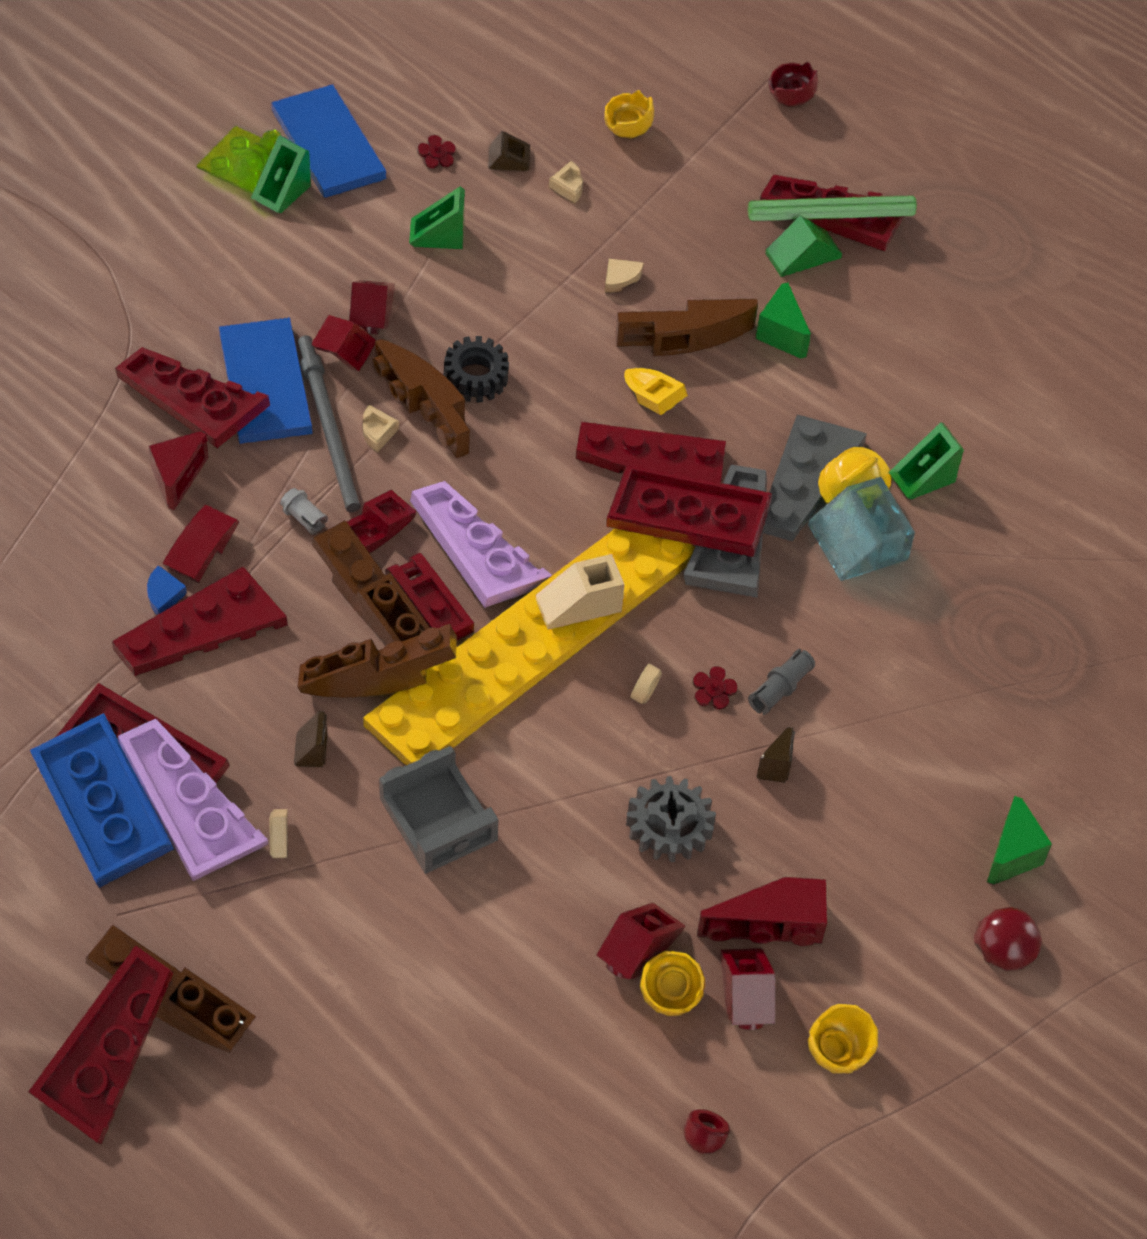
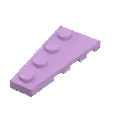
[410,481,552,608]
[118,719,268,881]

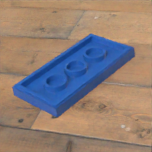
[271,84,386,198]
[219,318,312,444]
[30,713,174,888]

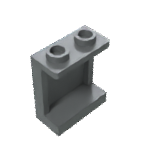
[379,746,499,874]

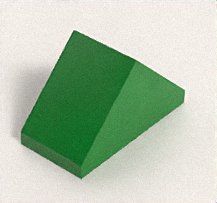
[251,135,311,213]
[409,186,465,249]
[765,215,843,277]
[756,282,811,359]
[889,422,964,500]
[987,796,1052,885]

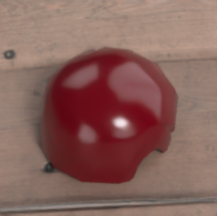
[768,62,818,107]
[974,907,1042,971]

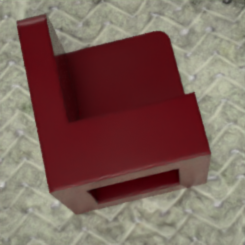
[312,315,376,371]

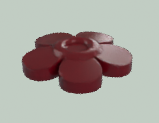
[417,135,456,169]
[692,666,738,710]

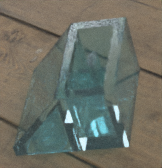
[808,477,915,581]

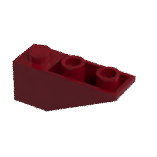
[697,877,827,946]

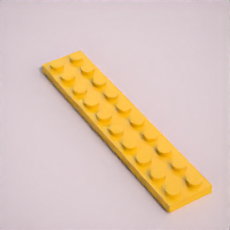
[363,529,695,765]

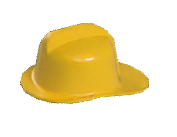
[818,447,892,514]

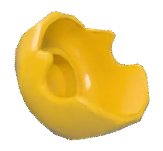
[604,90,655,139]
[640,951,705,1016]
[808,1004,878,1073]

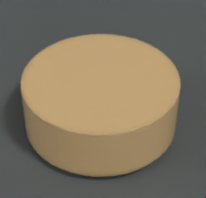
[630,664,662,705]

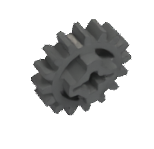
[626,776,716,862]

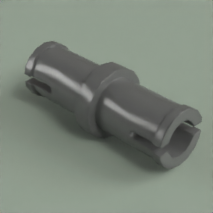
[748,649,815,715]

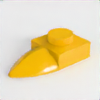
[624,368,688,415]

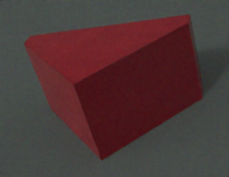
[149,431,209,511]

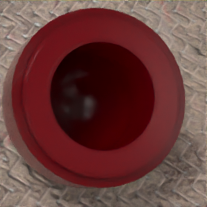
[684,1109,730,1154]

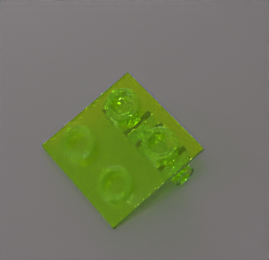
[196,126,282,194]

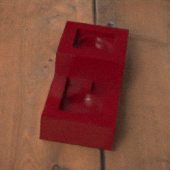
[346,489,417,554]
[162,505,239,583]

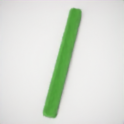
[748,195,917,221]

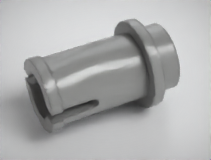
[280,488,328,535]

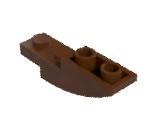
[615,299,758,357]
[372,339,470,459]
[312,520,430,644]
[297,624,457,698]
[85,924,256,1053]

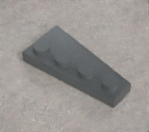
[763,414,867,541]
[684,465,768,598]

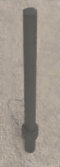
[298,335,361,512]

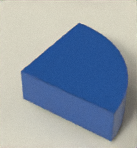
[147,565,187,615]

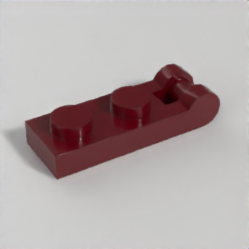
[385,553,474,640]

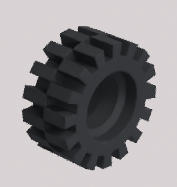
[443,336,509,403]

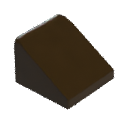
[488,131,530,171]
[294,711,328,767]
[757,727,795,783]

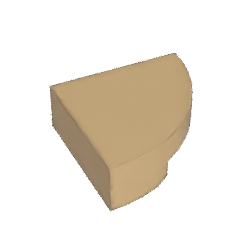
[549,161,583,203]
[605,259,643,293]
[362,405,399,452]
[269,809,288,858]

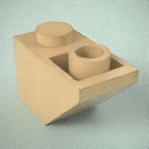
[536,554,625,630]

